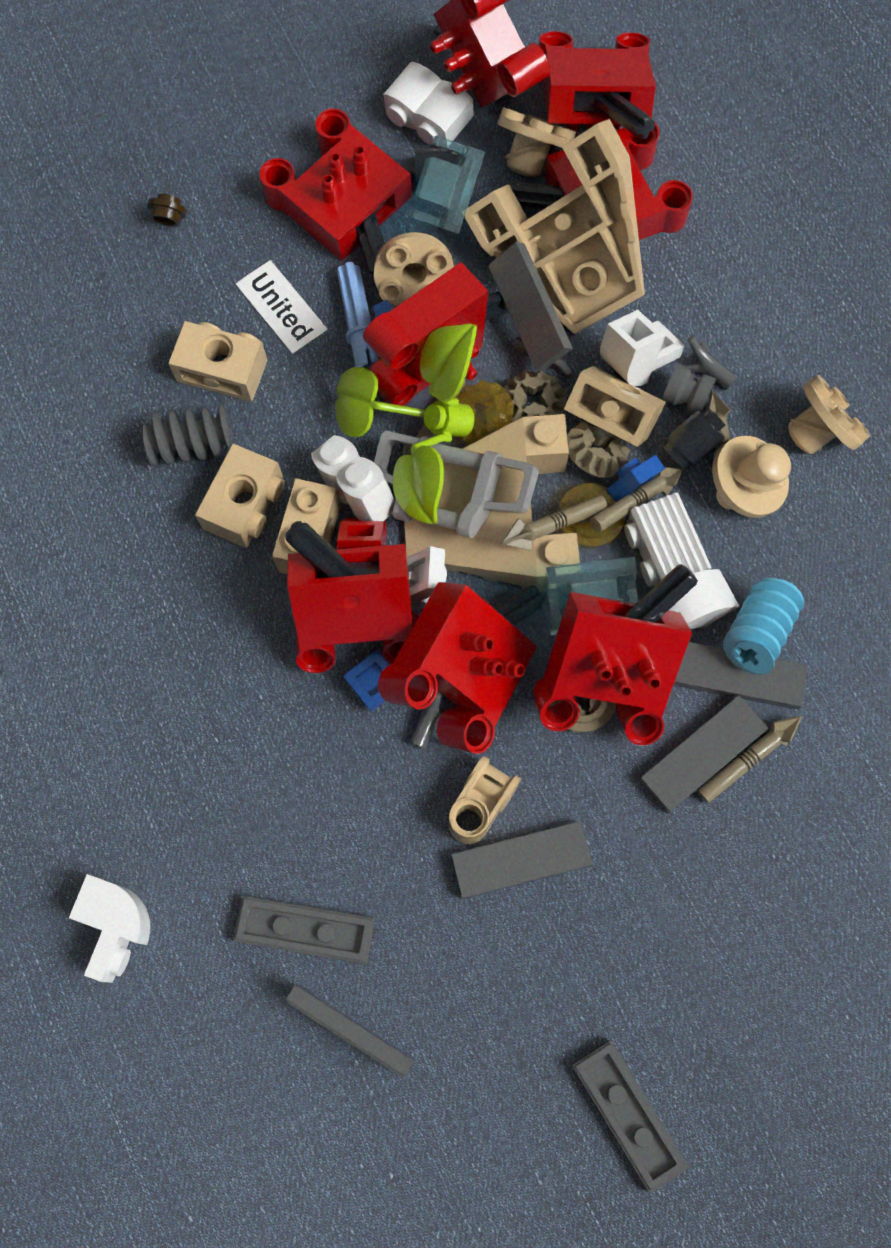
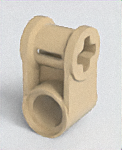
[449,756,522,844]

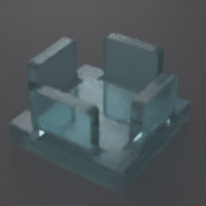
[409,135,485,234]
[542,557,638,635]

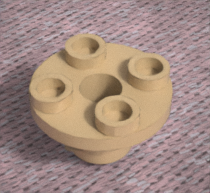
[497,107,576,177]
[374,232,454,307]
[788,375,870,454]
[712,436,791,518]

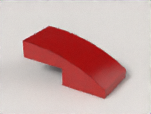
[337,518,387,549]

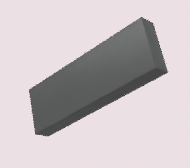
[488,242,573,371]
[674,642,808,710]
[639,695,768,814]
[451,821,593,900]
[233,896,376,965]
[286,985,415,1077]
[571,1040,690,1194]

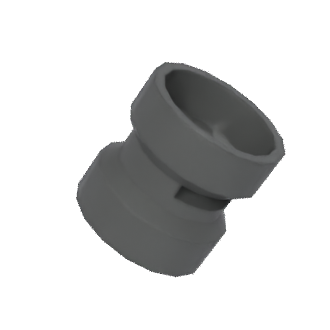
[662,363,716,413]

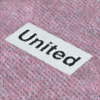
[235,260,328,354]

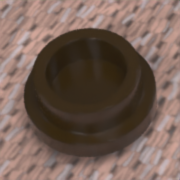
[147,193,187,227]

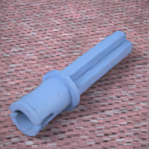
[337,262,379,369]

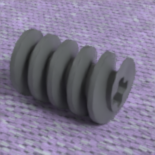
[143,404,234,466]

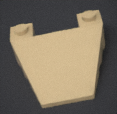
[462,119,645,334]
[404,414,581,592]

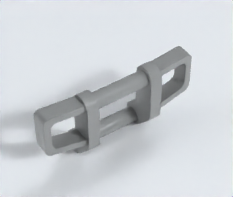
[374,431,539,539]

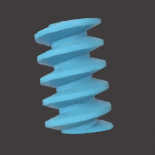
[723,578,804,675]

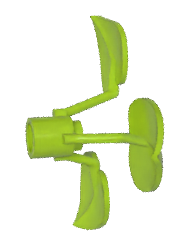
[335,324,477,524]

